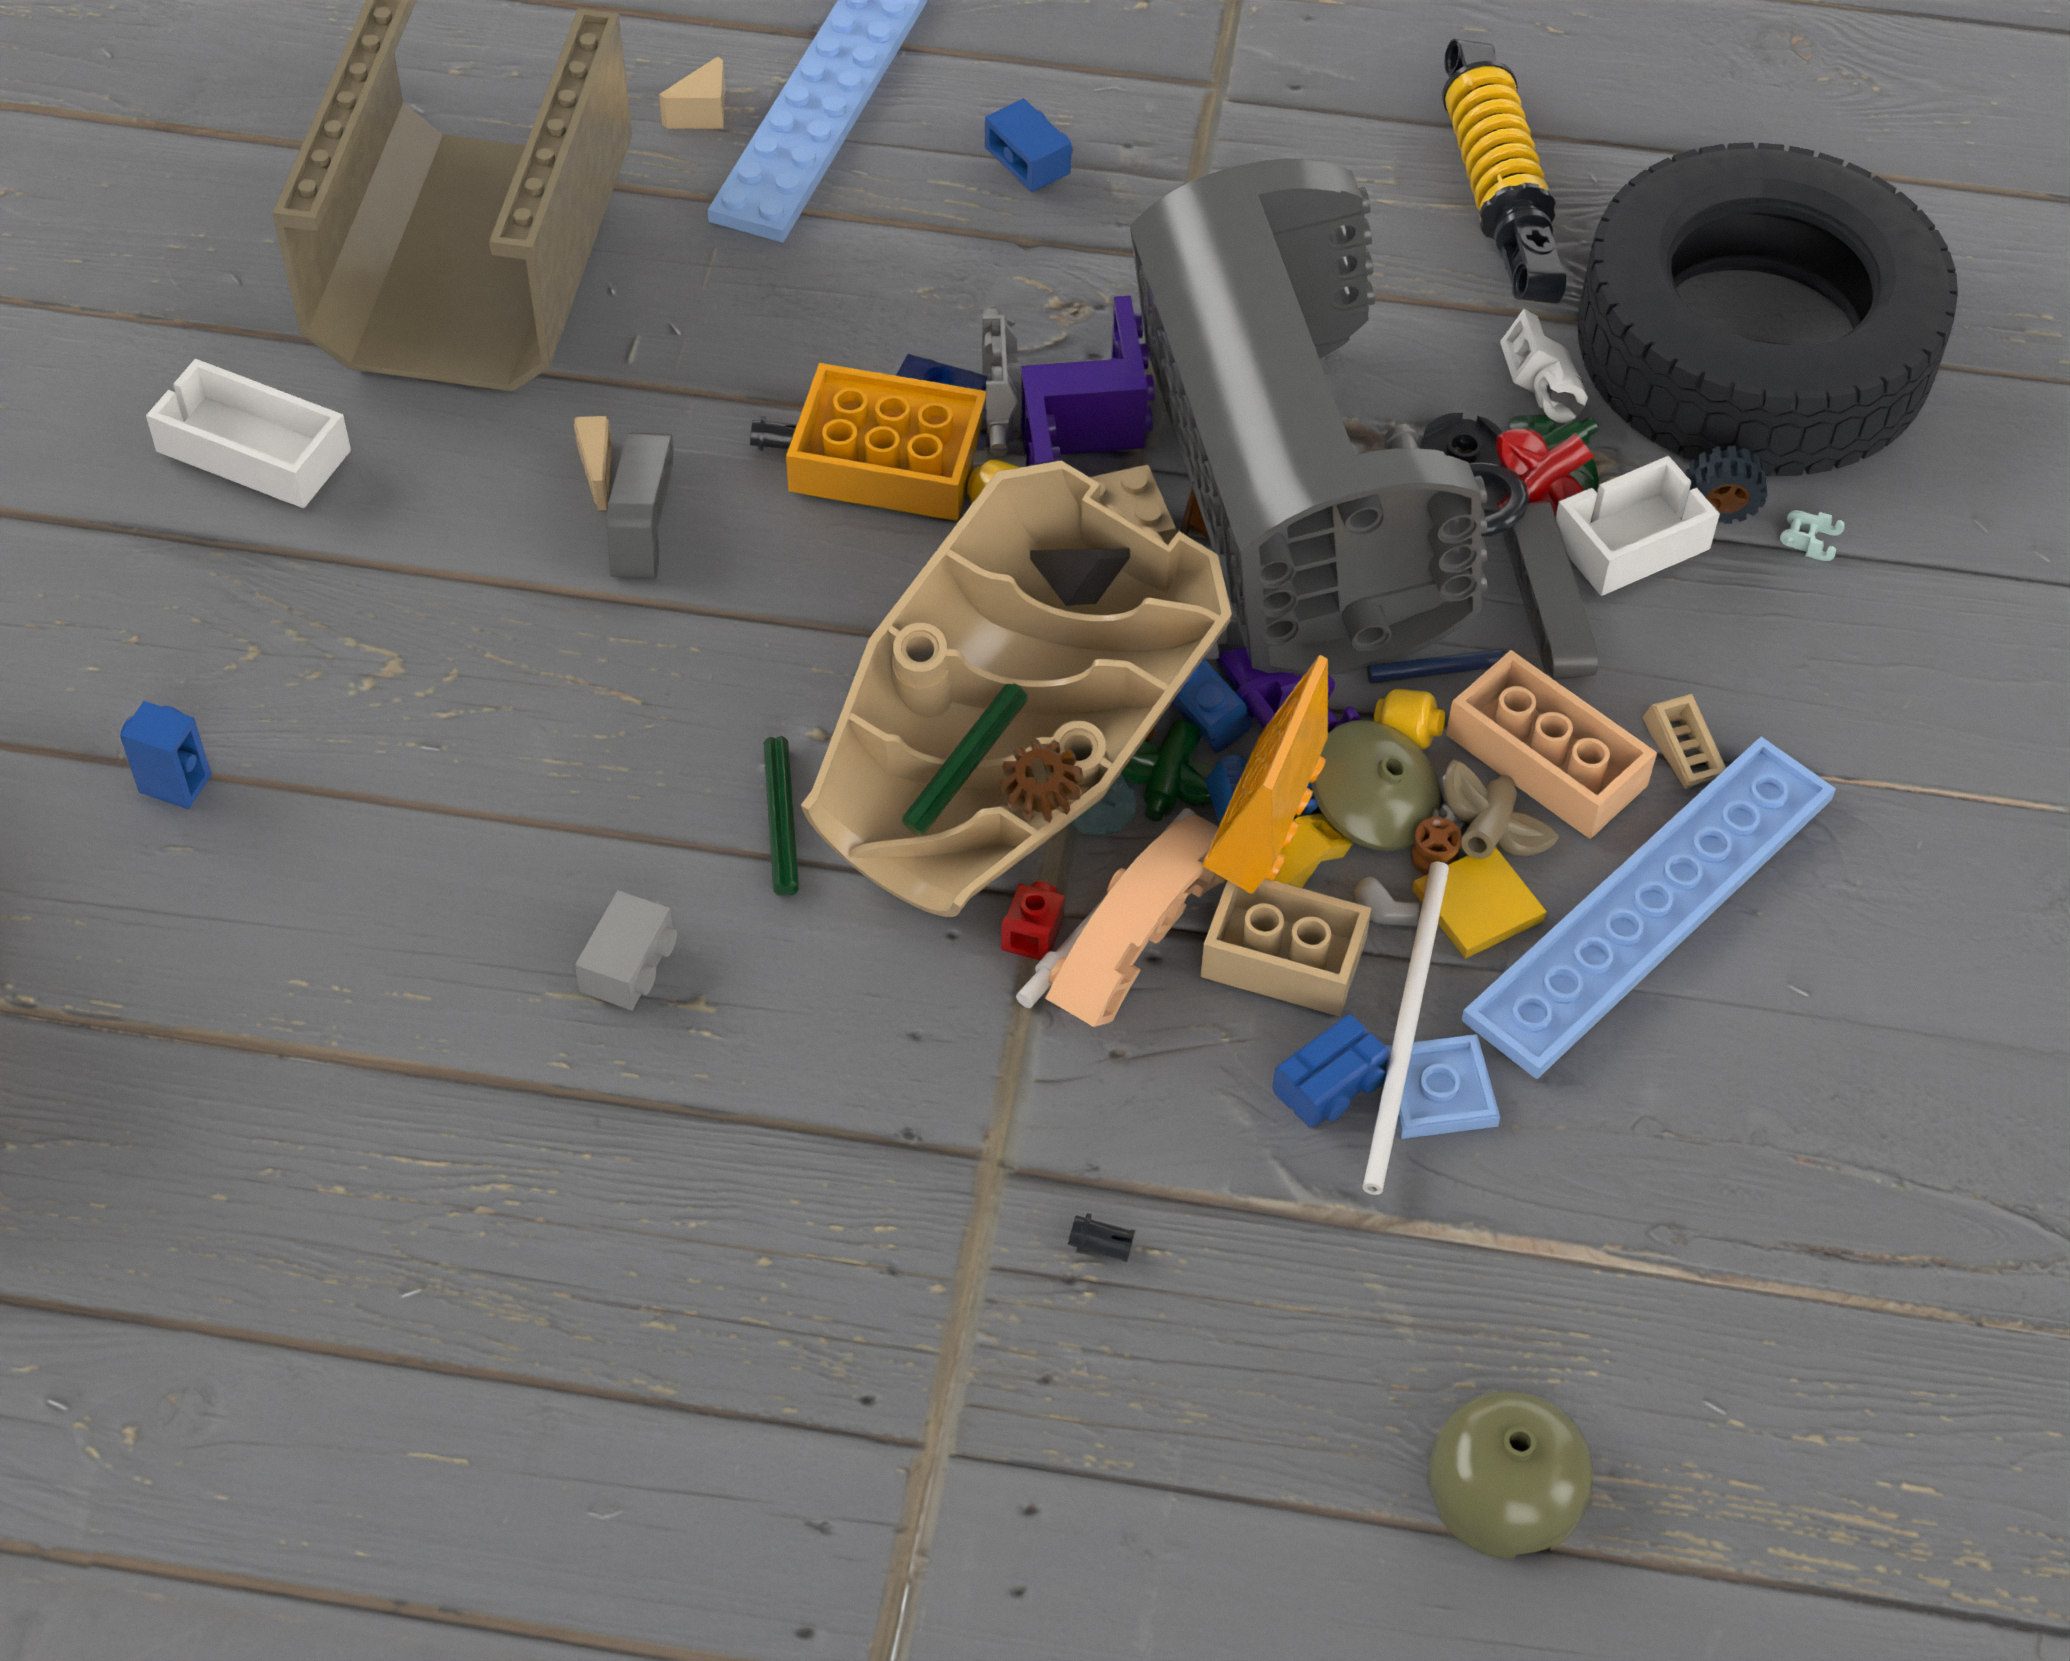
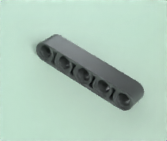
[1502,501,1598,680]

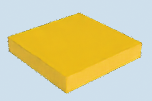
[1412,847,1547,959]

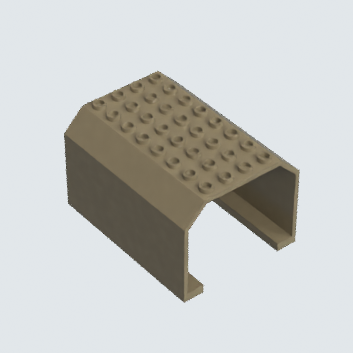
[272,0,632,391]

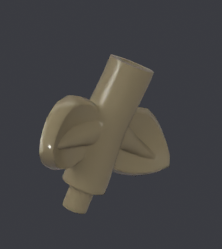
[1445,759,1560,859]

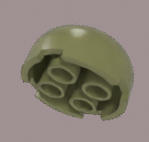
[1427,1391,1593,1559]

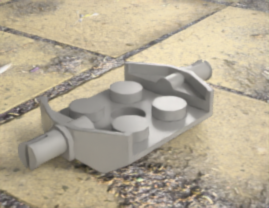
[982,306,1021,456]

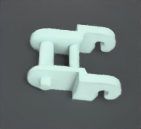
[1780,510,1845,562]

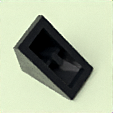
[1030,548,1130,606]

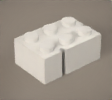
[1556,456,1720,596]

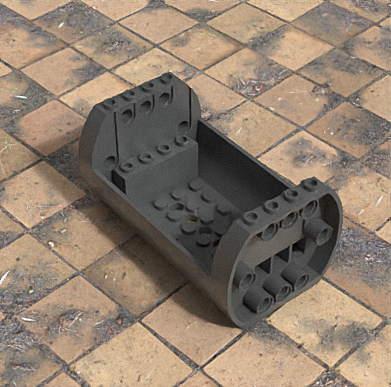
[1130,158,1488,677]

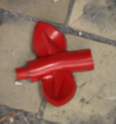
[1496,429,1595,518]

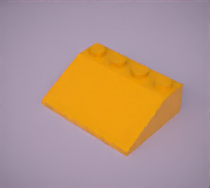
[786,363,986,521]
[1202,655,1328,894]

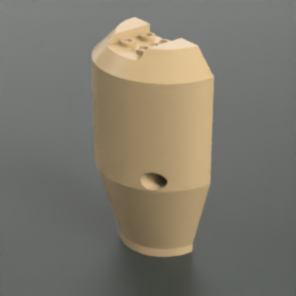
[801,461,1232,917]

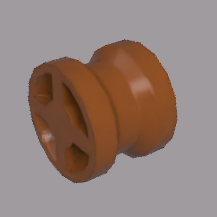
[1411,817,1462,875]

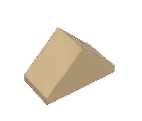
[659,56,725,129]

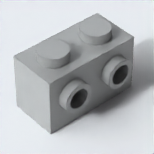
[575,890,677,1011]

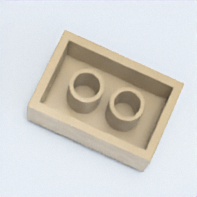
[1200,879,1372,1017]

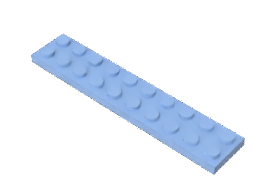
[707,0,928,243]
[1461,736,1836,1079]

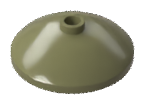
[1311,720,1441,851]

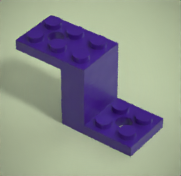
[1020,295,1155,467]

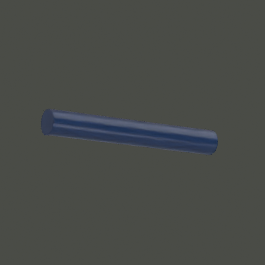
[1367,649,1503,683]

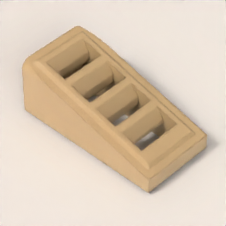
[574,416,613,510]
[1642,694,1726,789]

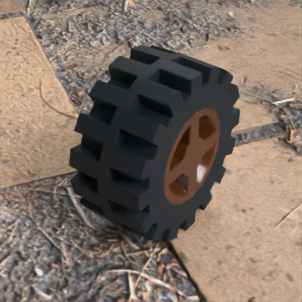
[1685,446,1767,524]

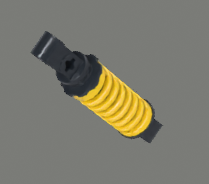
[1442,39,1566,304]

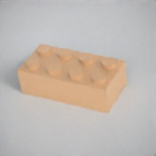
[1446,650,1657,839]

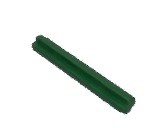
[902,683,1028,835]
[763,736,799,896]

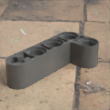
[607,433,674,578]

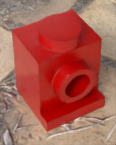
[1001,881,1065,961]

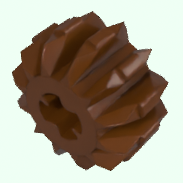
[1000,738,1084,823]

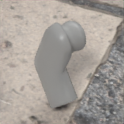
[1354,877,1419,926]

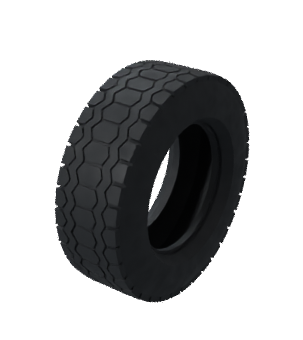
[1578,142,1958,476]

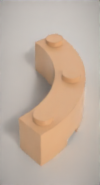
[1045,815,1226,1027]

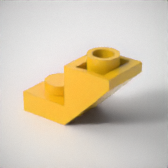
[1274,813,1353,888]

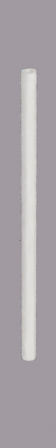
[1363,862,1449,1195]

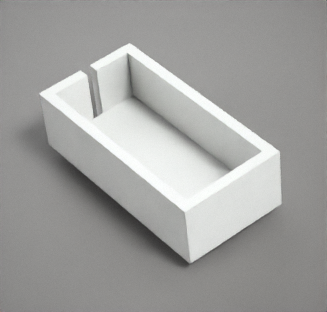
[146,359,351,509]

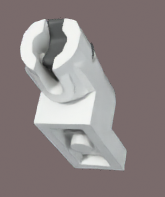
[1500,309,1588,423]

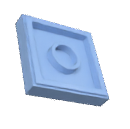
[1385,1034,1500,1139]

